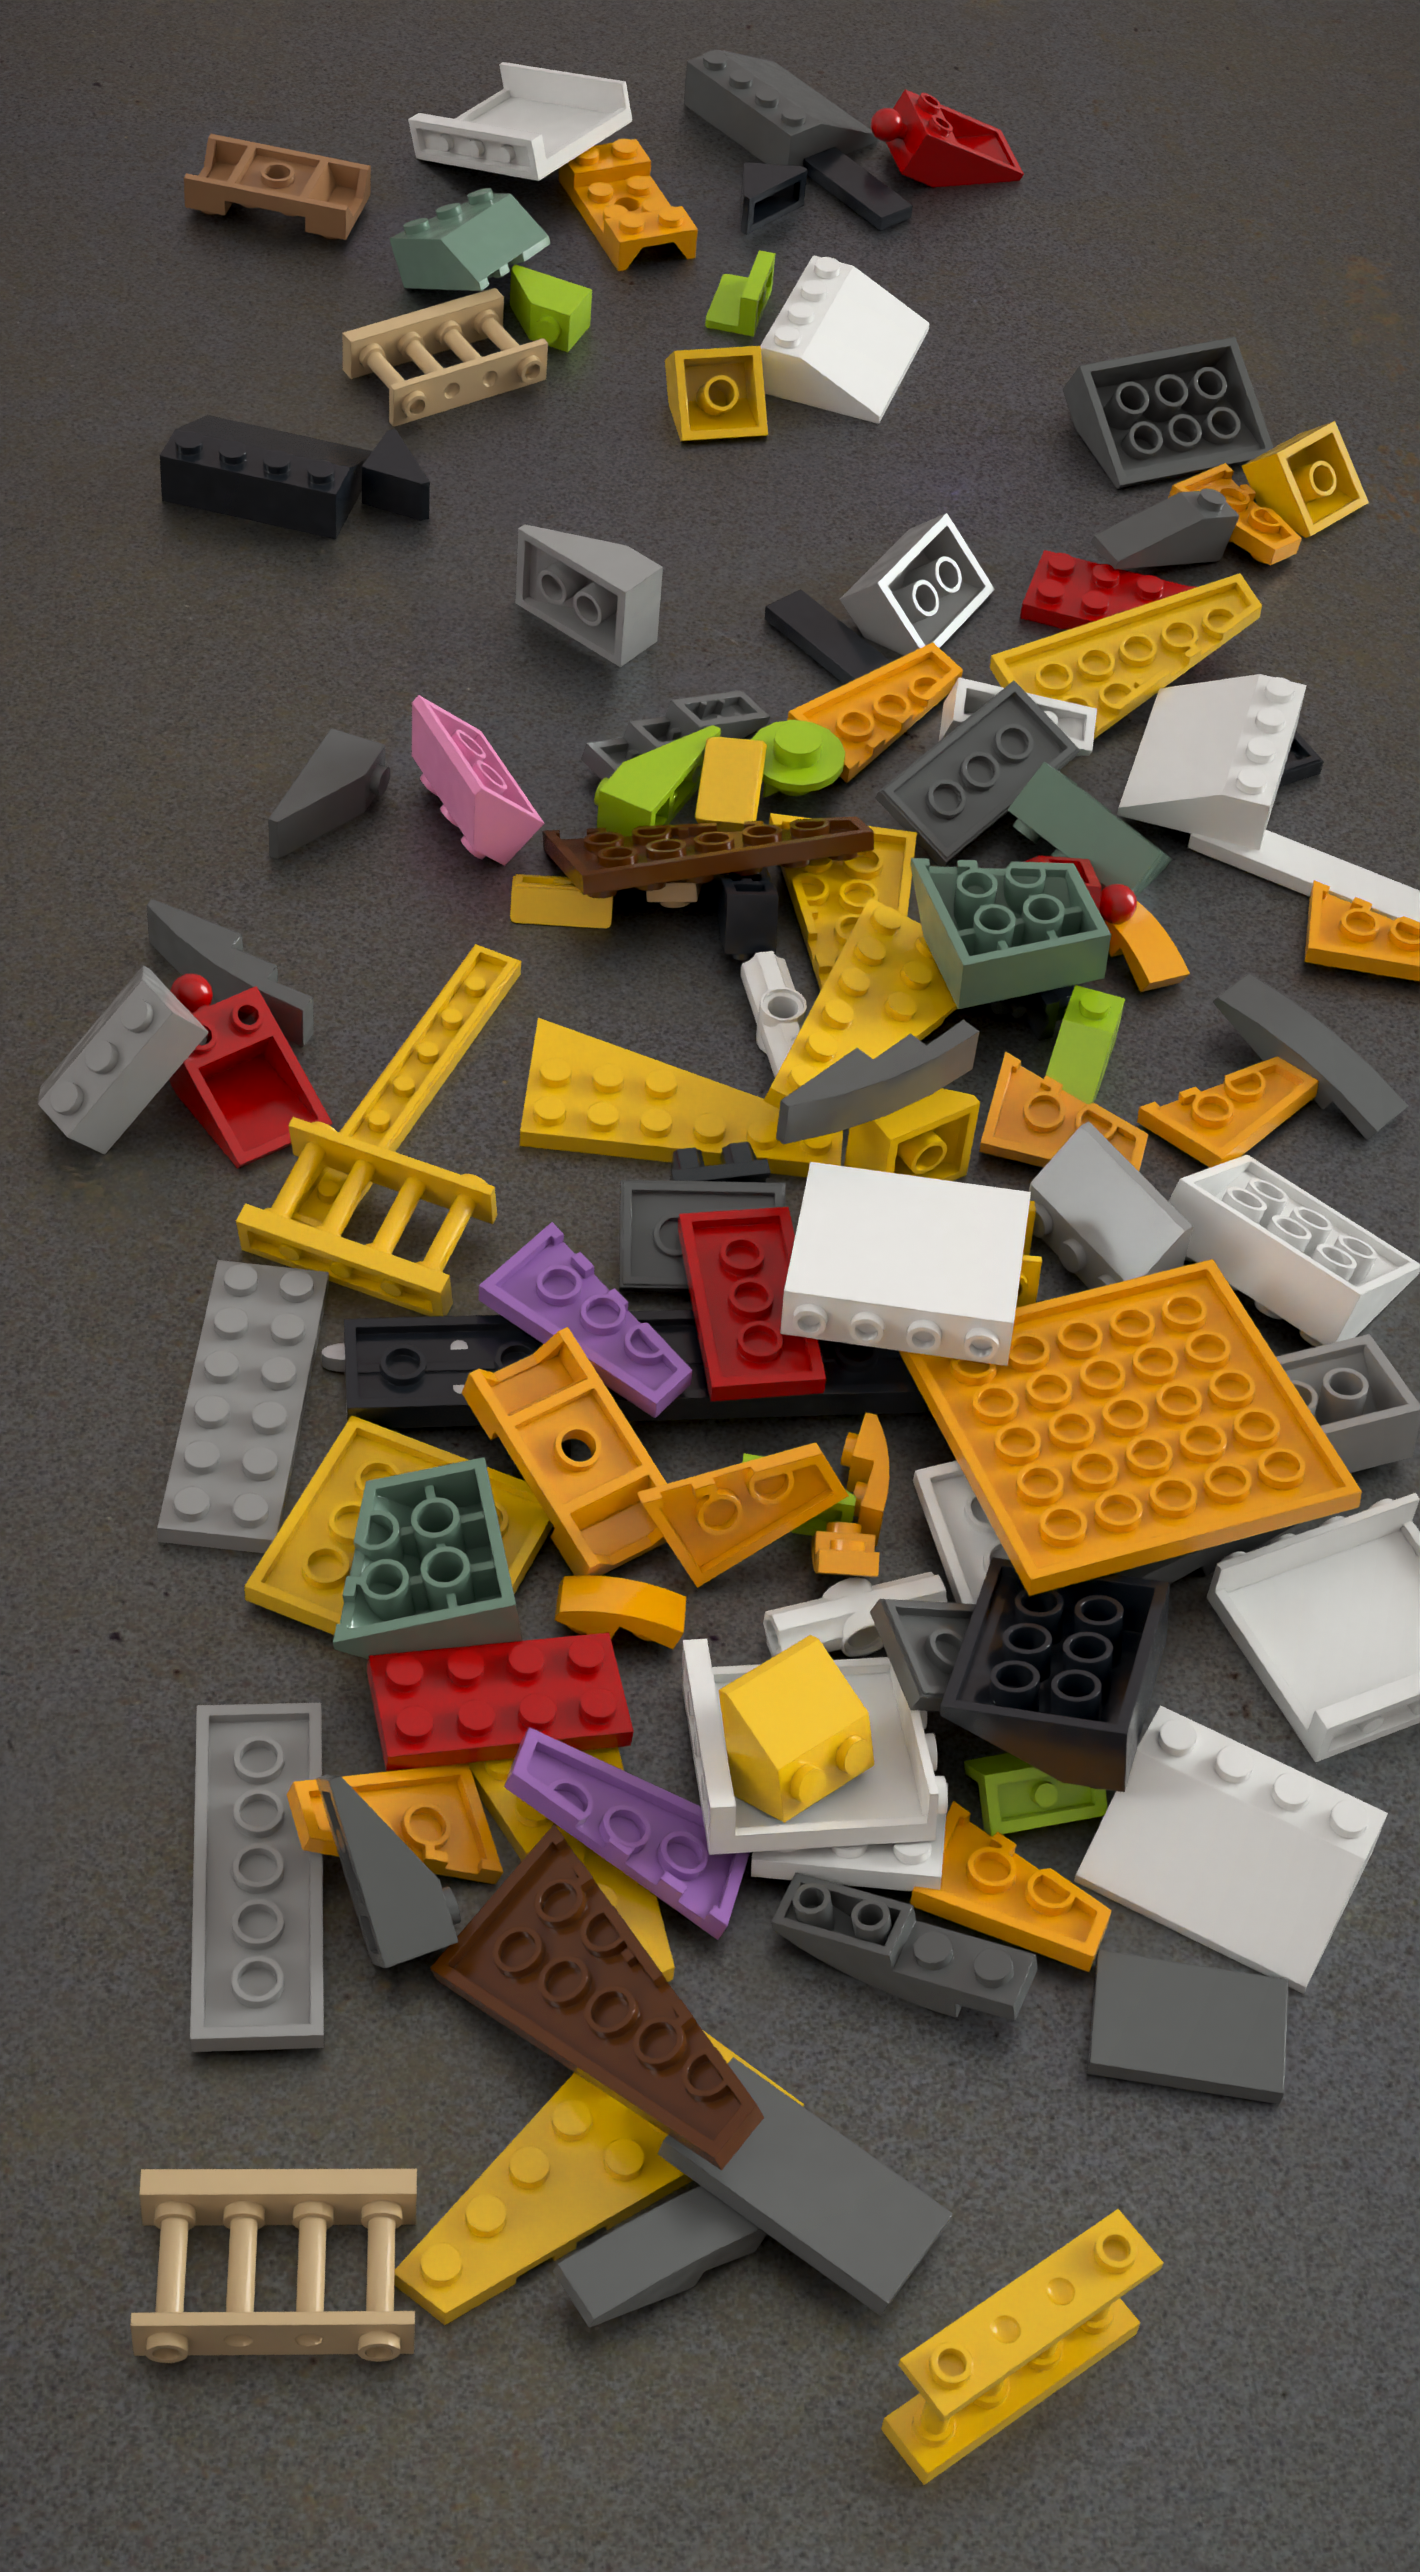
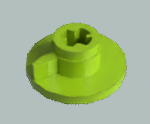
[751,720,845,797]

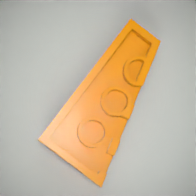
[787,642,963,783]

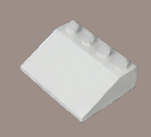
[761,255,930,424]
[1117,674,1307,850]
[1168,1155,1420,1347]
[1074,1705,1388,1994]

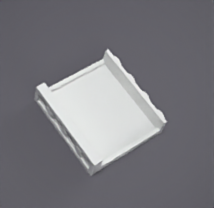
[408,62,632,181]
[780,1162,1031,1366]
[1207,1493,1420,1762]
[682,1639,948,1855]

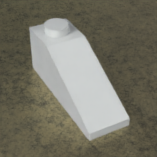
[939,678,1097,756]

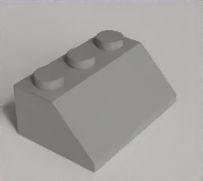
[840,513,995,656]
[38,965,209,1155]
[1029,1122,1193,1289]
[1276,1334,1420,1473]

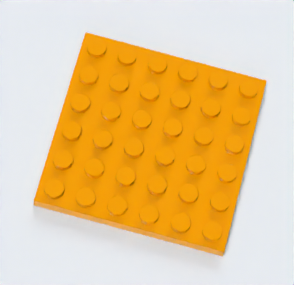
[899,1259,1362,1596]

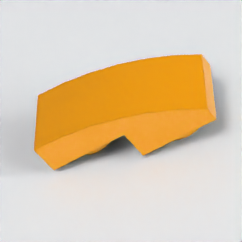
[1104,901,1190,992]
[840,1412,889,1546]
[811,1522,880,1577]
[554,1575,686,1649]

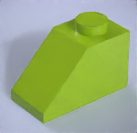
[510,264,592,352]

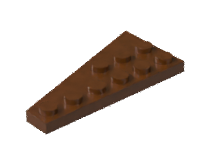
[542,816,874,898]
[430,1824,764,2171]

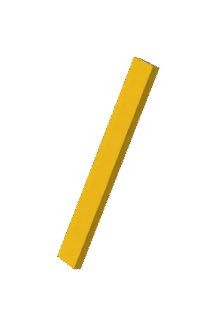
[291,944,521,1227]

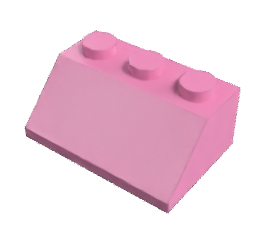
[411,695,544,866]

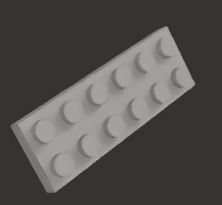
[157,1260,329,1553]
[190,1703,324,2052]

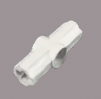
[741,951,807,1077]
[763,1572,947,1658]

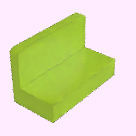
[705,250,776,337]
[964,1753,1108,1836]

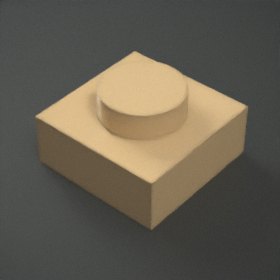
[646,880,703,908]

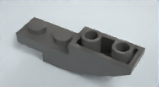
[771,1872,1038,2021]

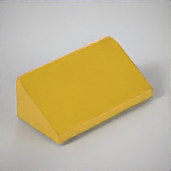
[695,737,767,832]
[510,874,613,929]

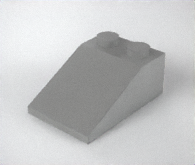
[515,524,663,667]

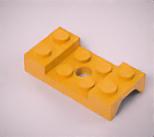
[559,139,698,271]
[462,1327,667,1576]

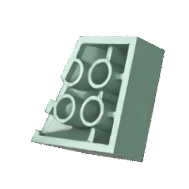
[389,188,551,291]
[1007,762,1173,897]
[910,858,1111,1009]
[333,1457,522,1659]

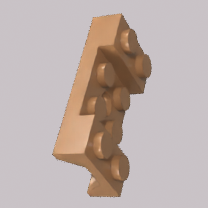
[184,134,371,240]

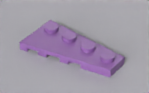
[478,1222,692,1418]
[504,1727,750,1940]

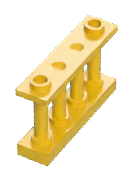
[236,1117,497,1317]
[881,2209,1164,2485]

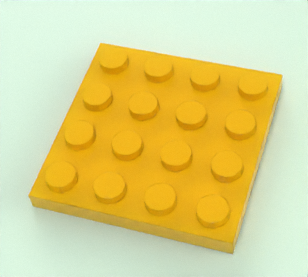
[244,1415,553,1635]

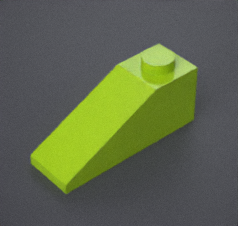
[594,725,721,836]
[1045,985,1125,1104]

